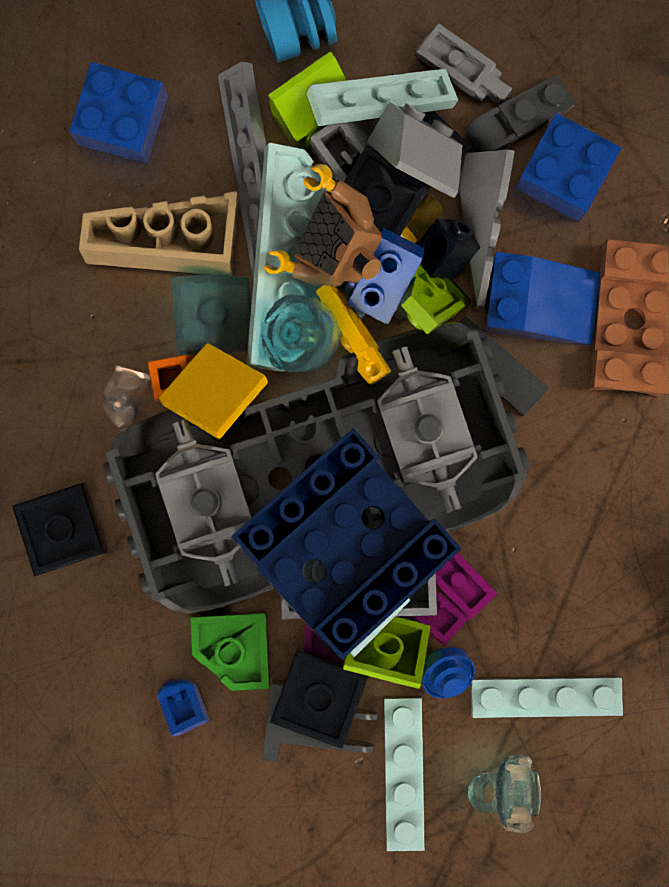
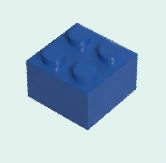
[69,62,168,164]
[515,113,622,223]

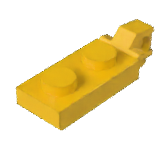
[315,285,391,384]

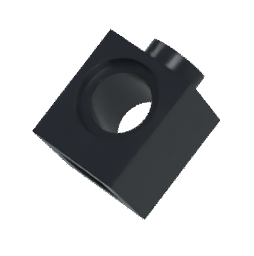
[417,218,481,278]

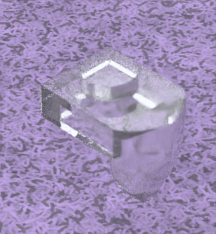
[103,365,151,428]

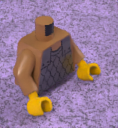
[264,164,382,287]

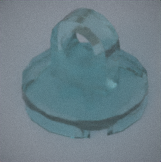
[468,754,541,834]

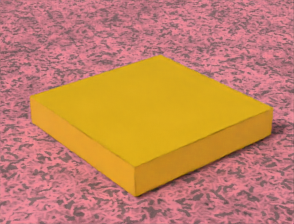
[159,343,268,440]

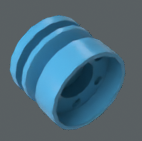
[255,0,337,63]

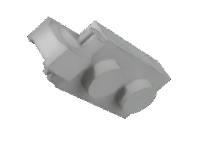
[415,23,512,105]

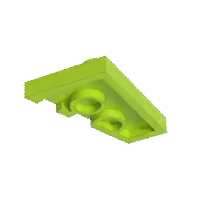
[401,263,472,334]

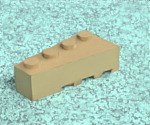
[79,191,239,277]

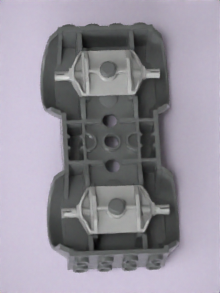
[103,322,530,613]

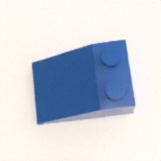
[482,252,600,346]

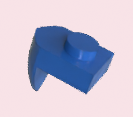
[157,678,210,737]

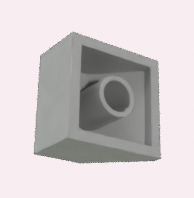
[367,102,462,198]

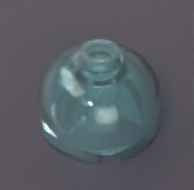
[262,294,340,373]

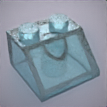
[171,274,251,356]

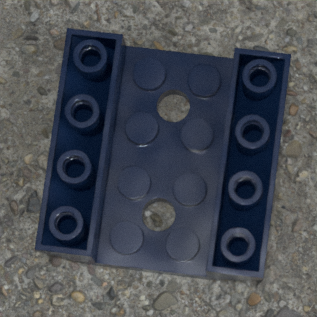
[231,428,462,660]

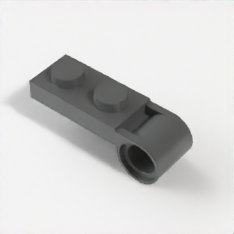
[464,74,577,152]

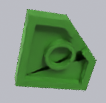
[190,612,270,691]

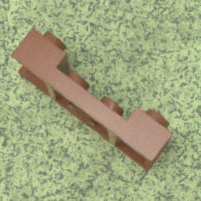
[589,239,669,397]

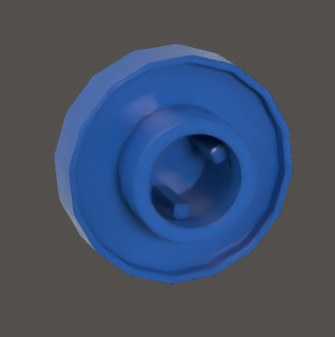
[421,647,475,699]

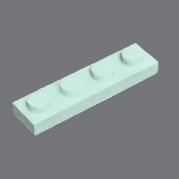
[307,69,458,126]
[471,676,623,718]
[384,696,425,851]

